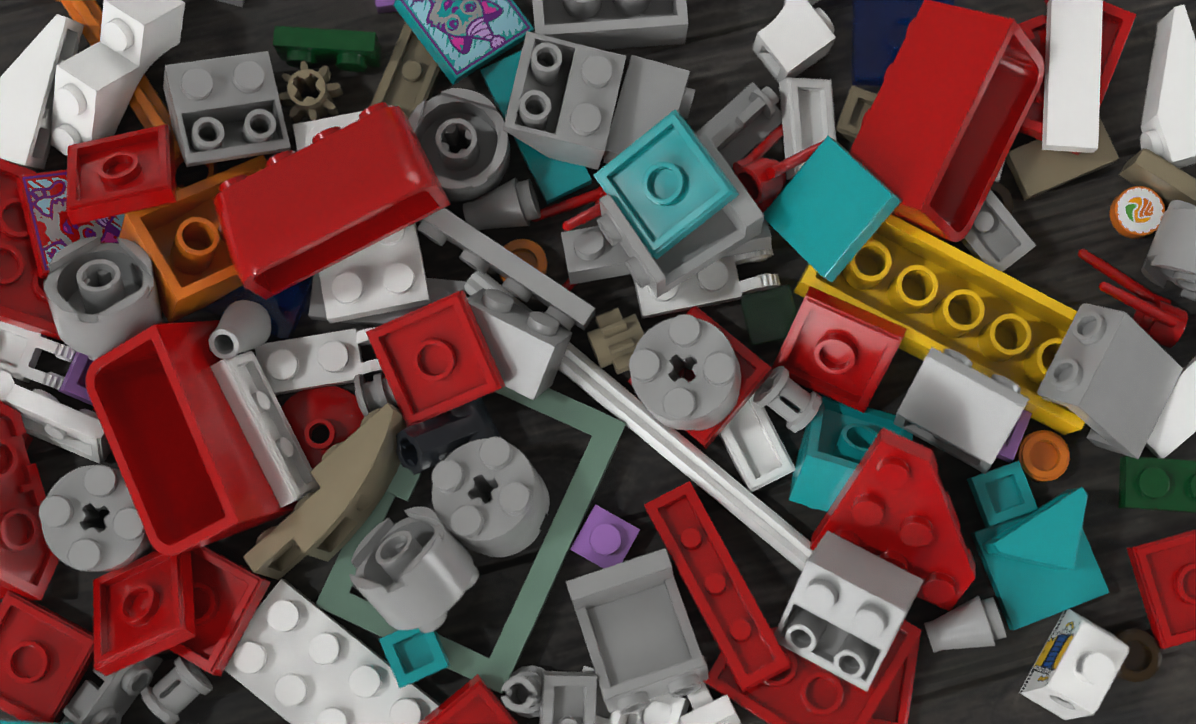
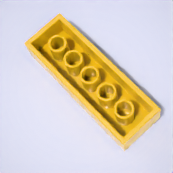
[793,214,1085,435]

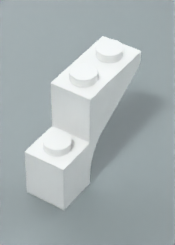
[50,0,185,156]
[752,0,836,83]

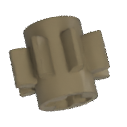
[279,61,343,124]
[587,308,644,375]

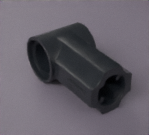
[396,397,501,475]

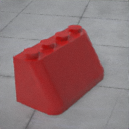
[849,0,1044,242]
[213,102,451,299]
[86,320,297,556]

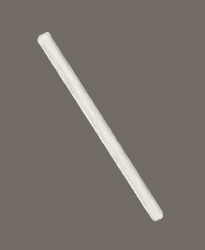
[464,271,814,571]

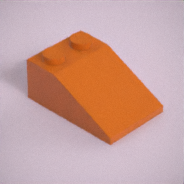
[119,155,267,323]

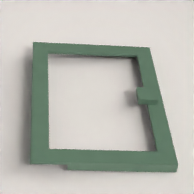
[315,386,626,694]

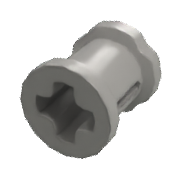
[753,366,822,433]
[141,656,213,724]

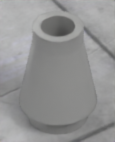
[463,178,541,231]
[209,300,271,359]
[924,596,1006,653]

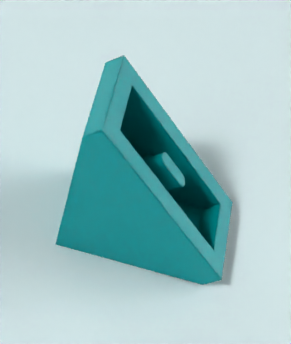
[982,487,1088,570]

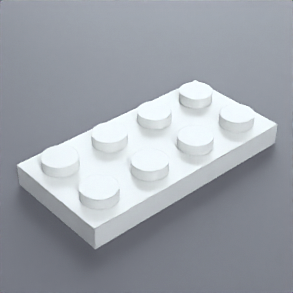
[293,105,431,323]
[224,579,441,724]

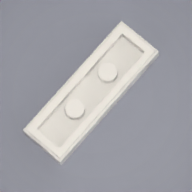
[1042,0,1103,153]
[210,351,320,508]

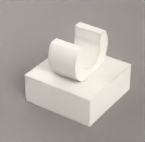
[679,681,742,724]

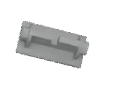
[695,82,782,168]
[61,655,163,724]

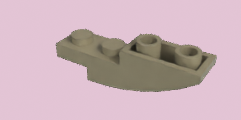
[243,403,407,580]

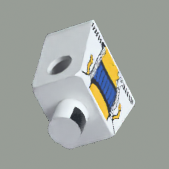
[1019,609,1129,720]

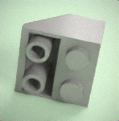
[503,31,626,170]
[163,51,291,167]
[893,347,1029,474]
[774,531,924,691]

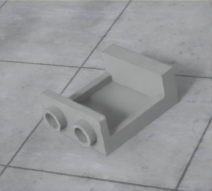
[597,132,764,298]
[1037,303,1183,459]
[566,548,709,715]

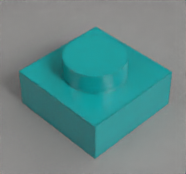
[967,461,1038,527]
[379,628,451,688]

